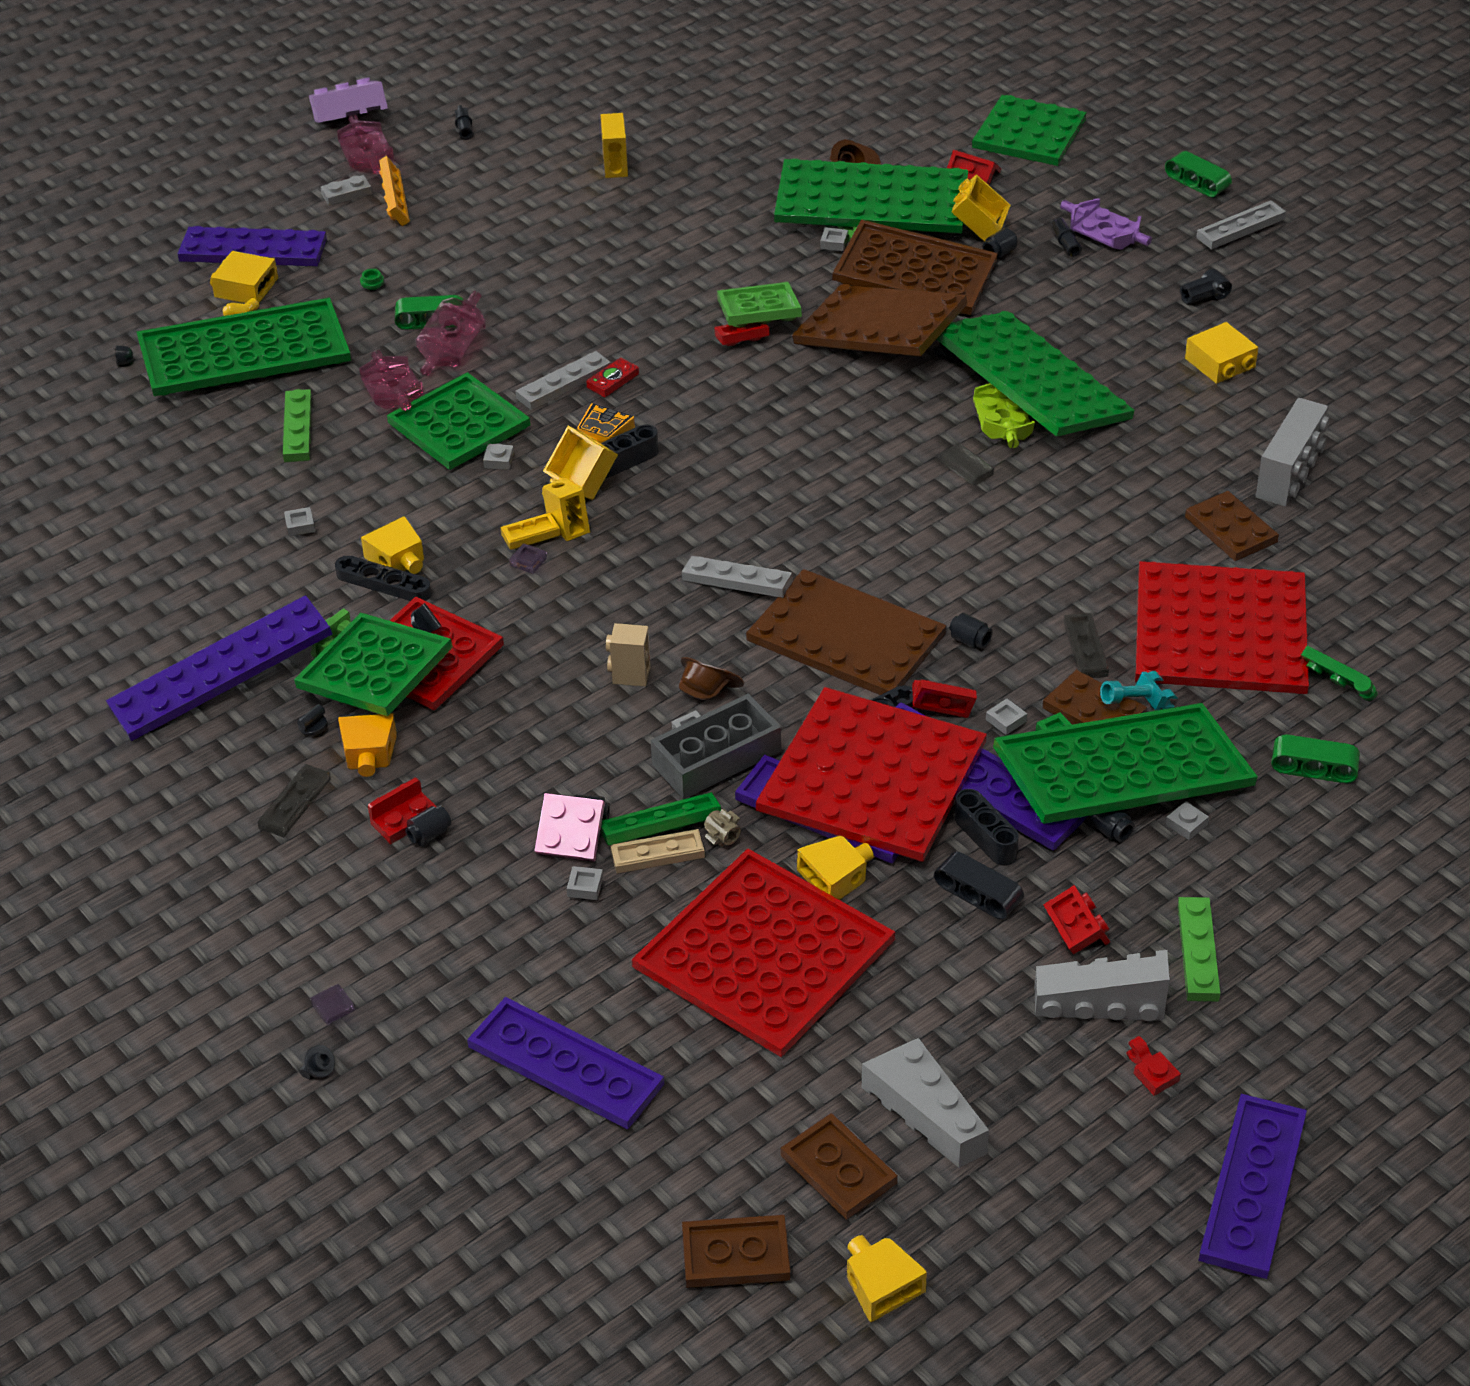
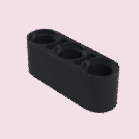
[601,424,658,478]
[955,789,1019,865]
[933,851,1024,919]

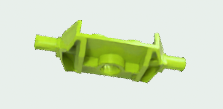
[973,383,1035,448]

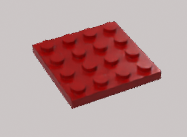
[389,597,504,711]

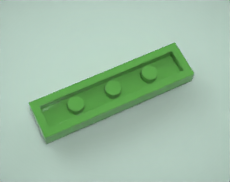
[283,389,312,462]
[1177,897,1220,1002]

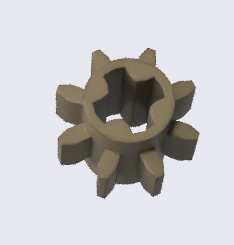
[704,808,741,847]

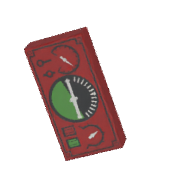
[586,357,639,397]

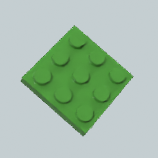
[717,282,802,327]

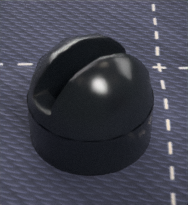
[115,345,133,365]

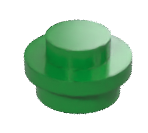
[360,269,384,290]

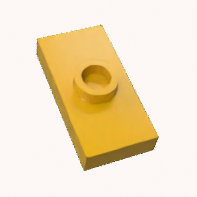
[500,513,560,550]

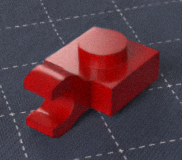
[1126,1036,1181,1096]

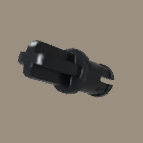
[455,105,473,140]
[1052,218,1082,257]

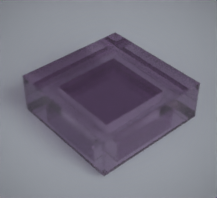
[509,543,547,574]
[310,984,355,1025]

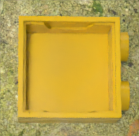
[600,113,628,178]
[952,174,1011,241]
[210,251,278,303]
[1185,322,1258,384]
[543,426,618,500]

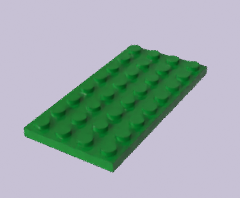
[774,158,968,233]
[136,298,351,397]
[936,311,1135,437]
[993,703,1258,824]

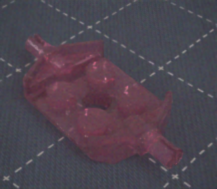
[337,115,394,174]
[416,291,486,376]
[359,350,424,411]

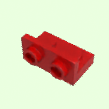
[368,777,436,844]
[1043,885,1111,955]

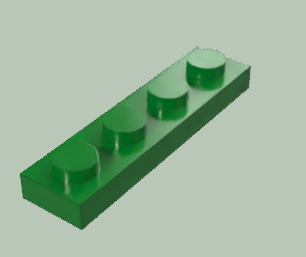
[600,792,721,846]

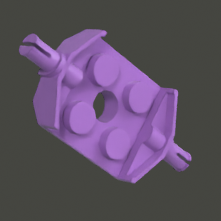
[1060,198,1152,250]

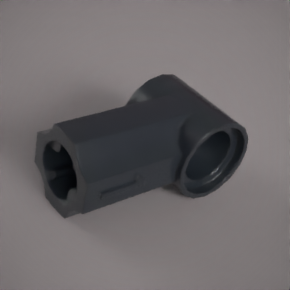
[1180,268,1232,305]

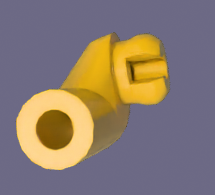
[223,298,259,316]

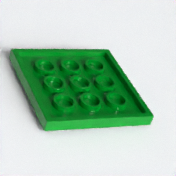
[972,95,1086,166]
[387,372,531,470]
[294,613,453,717]

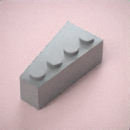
[1034,950,1169,1021]
[862,1038,989,1168]

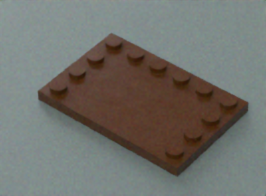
[832,220,998,315]
[792,284,968,356]
[746,569,947,695]

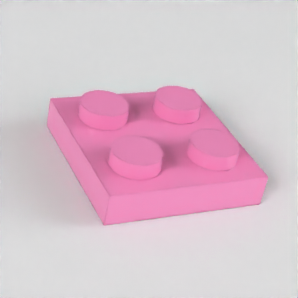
[535,793,605,861]

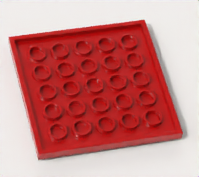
[1135,561,1309,694]
[756,687,987,862]
[632,848,895,1058]

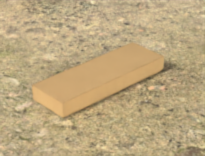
[610,829,705,874]

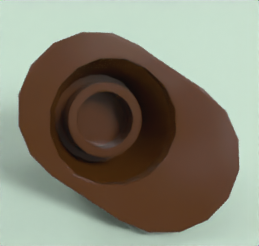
[829,139,881,164]
[679,657,745,700]

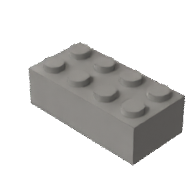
[1256,397,1330,507]

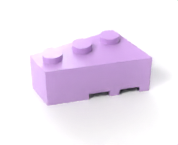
[309,77,388,123]

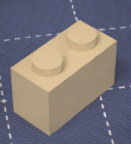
[606,623,651,686]

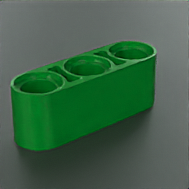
[1165,151,1232,197]
[395,295,465,330]
[1271,735,1360,783]

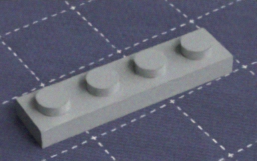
[1196,200,1286,249]
[516,351,611,410]
[681,556,793,598]

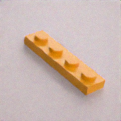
[379,156,410,226]

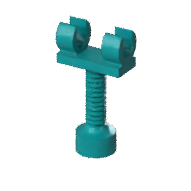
[1100,671,1178,710]

